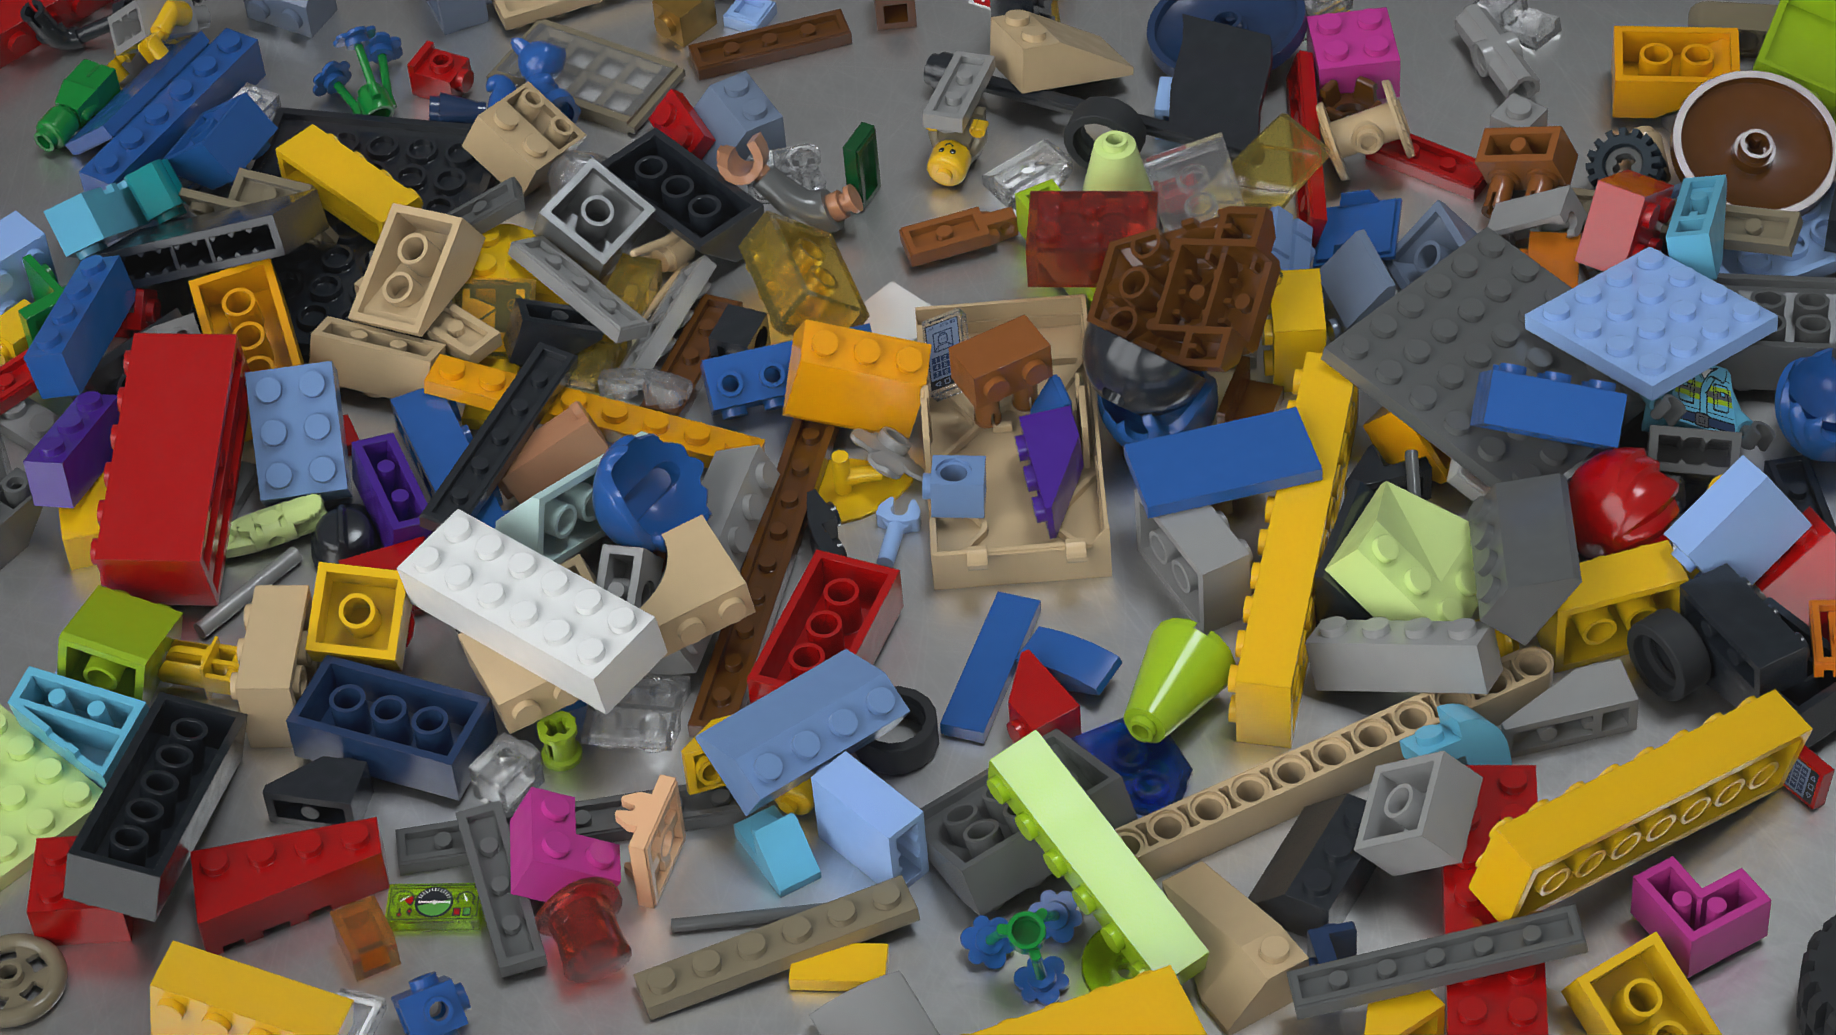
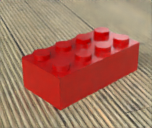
[747,549,904,704]

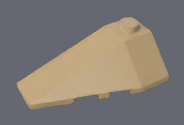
[1162,861,1309,1035]

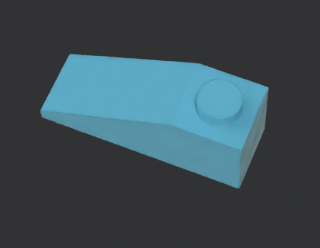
[1666,174,1727,280]

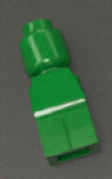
[34,59,121,152]

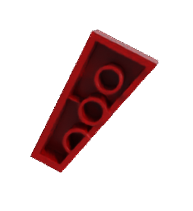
[190,817,390,955]

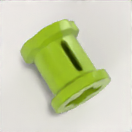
[537,711,583,772]

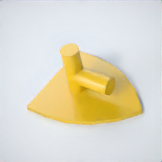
[818,450,914,524]

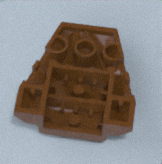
[1086,206,1281,372]

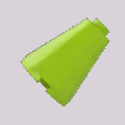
[1124,618,1236,743]

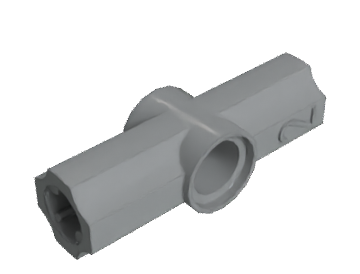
[1455,3,1540,100]

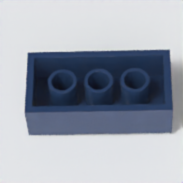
[286,655,498,801]

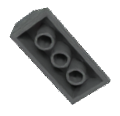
[1468,473,1582,646]

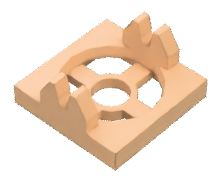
[615,774,686,908]

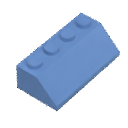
[695,649,910,816]

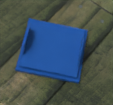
[1313,189,1403,269]

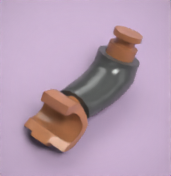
[716,132,863,234]

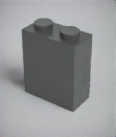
[1646,425,1742,485]

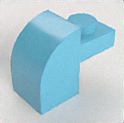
[1399,703,1513,765]

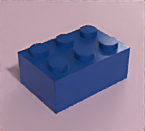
[1470,363,1628,450]

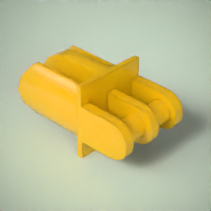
[158,636,239,699]

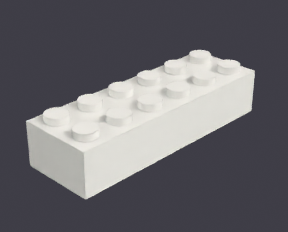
[396,509,668,715]

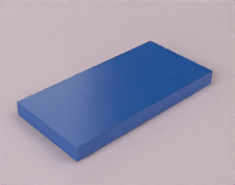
[65,30,210,155]
[1124,407,1323,519]

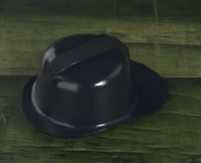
[311,503,382,569]

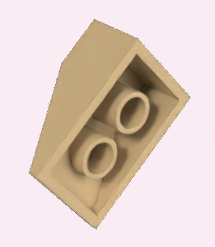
[990,10,1134,94]
[348,203,485,337]

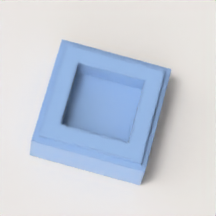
[723,0,777,32]

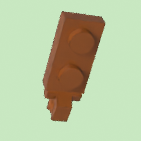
[899,206,1018,267]

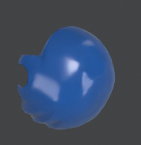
[1775,348,1836,462]
[1097,360,1219,447]
[592,433,712,553]

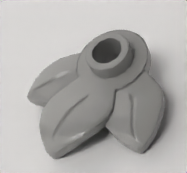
[850,426,925,481]

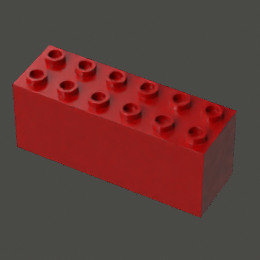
[90,333,250,606]

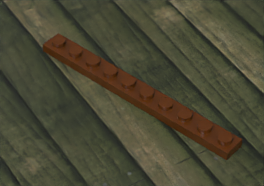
[687,418,840,738]

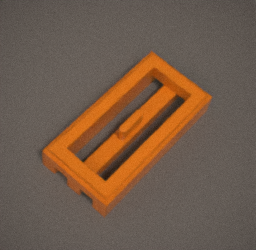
[1808,600,1836,677]

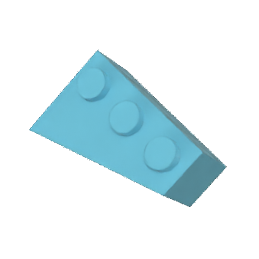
[43,180,152,261]
[7,666,150,790]

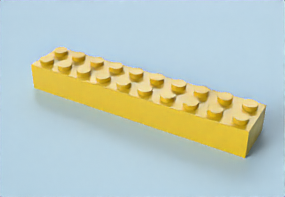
[1228,352,1359,748]

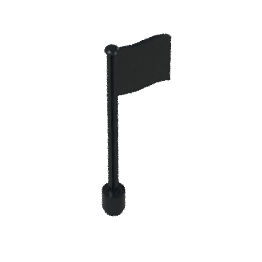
[924,14,1273,167]

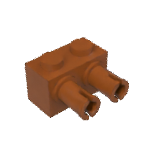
[1475,126,1578,219]
[949,314,1053,429]

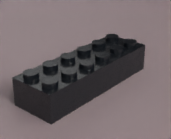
[63,692,248,922]

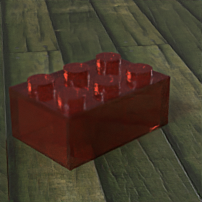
[1025,191,1160,288]

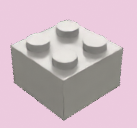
[1354,751,1483,876]

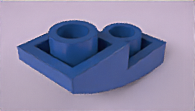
[1016,626,1123,696]

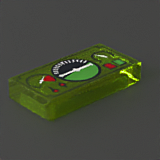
[385,883,483,932]

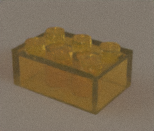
[738,210,870,337]

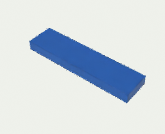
[940,591,1041,743]

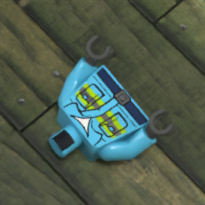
[1639,365,1776,452]

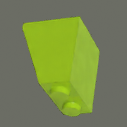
[57,585,183,705]

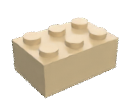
[230,585,320,748]

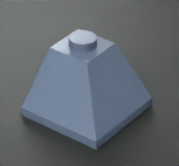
[1383,200,1478,290]

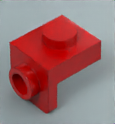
[114,288,162,338]

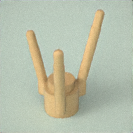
[600,232,695,320]

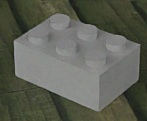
[1134,488,1254,635]

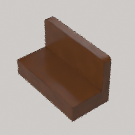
[1216,356,1284,424]

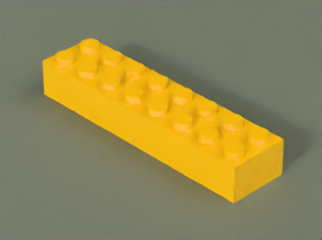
[1468,689,1813,922]

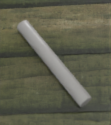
[193,546,303,638]

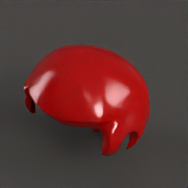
[1568,447,1680,560]

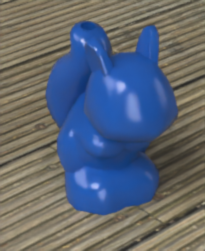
[486,37,581,124]

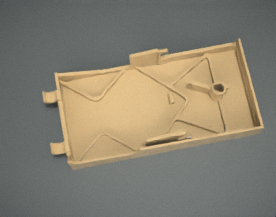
[915,294,1112,590]

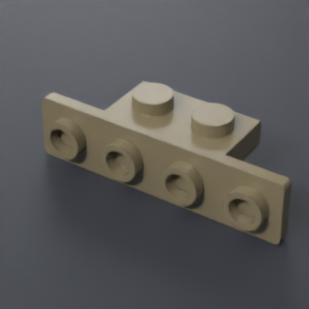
[179,168,339,246]

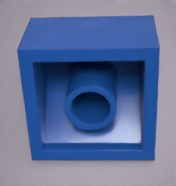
[162,92,278,190]

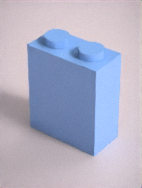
[1664,455,1812,585]
[811,751,929,888]

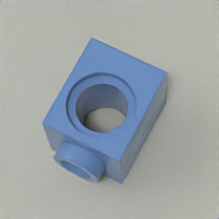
[922,455,987,518]

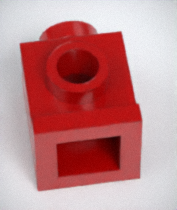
[407,41,474,100]

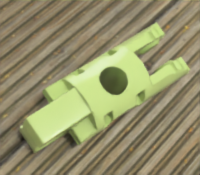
[226,493,328,559]

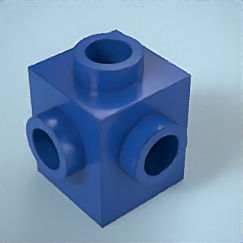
[391,971,471,1035]

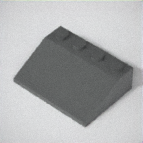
[1713,273,1836,391]
[920,728,1138,916]

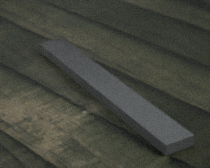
[395,784,769,876]

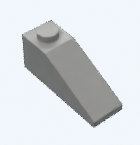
[1501,659,1639,758]

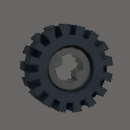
[1585,127,1667,190]

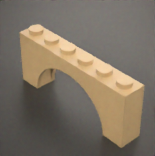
[458,515,756,734]

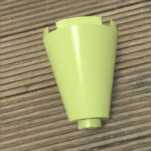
[1077,130,1159,241]

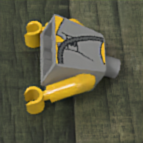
[106,0,211,83]

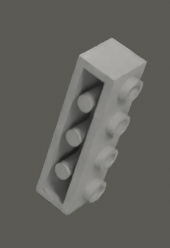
[1305,616,1503,694]

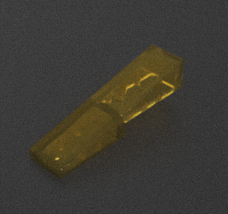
[564,253,663,394]

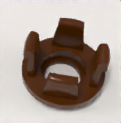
[1319,76,1382,128]

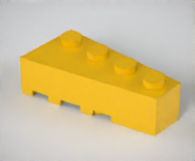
[150,940,354,1035]

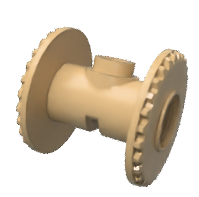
[1316,80,1415,181]

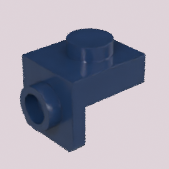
[1307,921,1357,966]

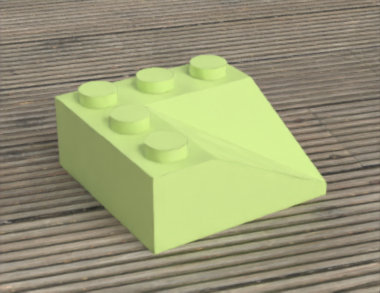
[1325,481,1478,621]

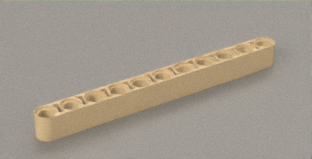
[1115,646,1554,880]

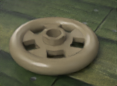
[0,933,68,1028]

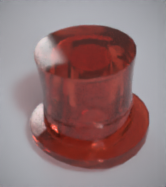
[535,877,632,983]

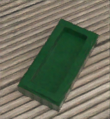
[842,122,881,212]

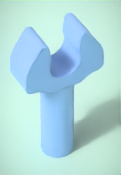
[876,497,922,568]

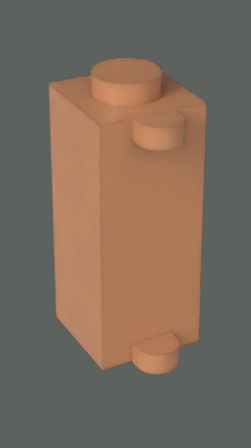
[498,401,609,504]

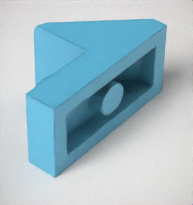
[734,805,822,898]

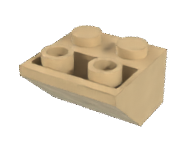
[462,81,587,197]

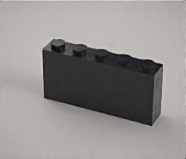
[95,188,329,289]

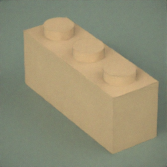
[309,316,446,399]

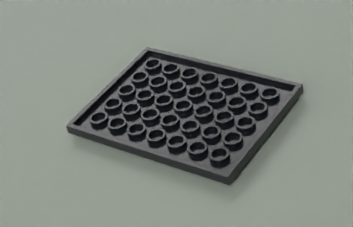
[189,107,497,356]

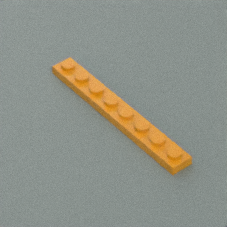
[424,354,765,468]

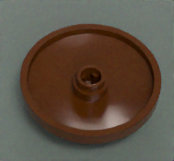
[1670,70,1836,216]

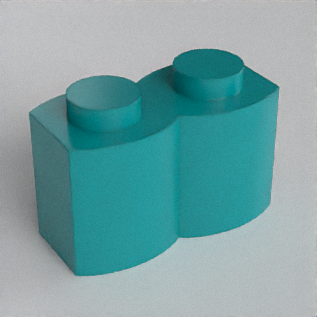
[124,158,188,225]

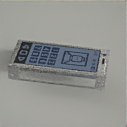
[922,308,969,402]

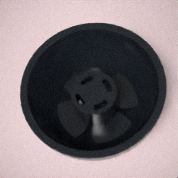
[1082,322,1207,416]

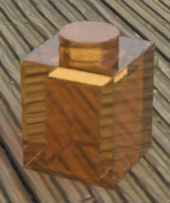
[330,895,401,982]

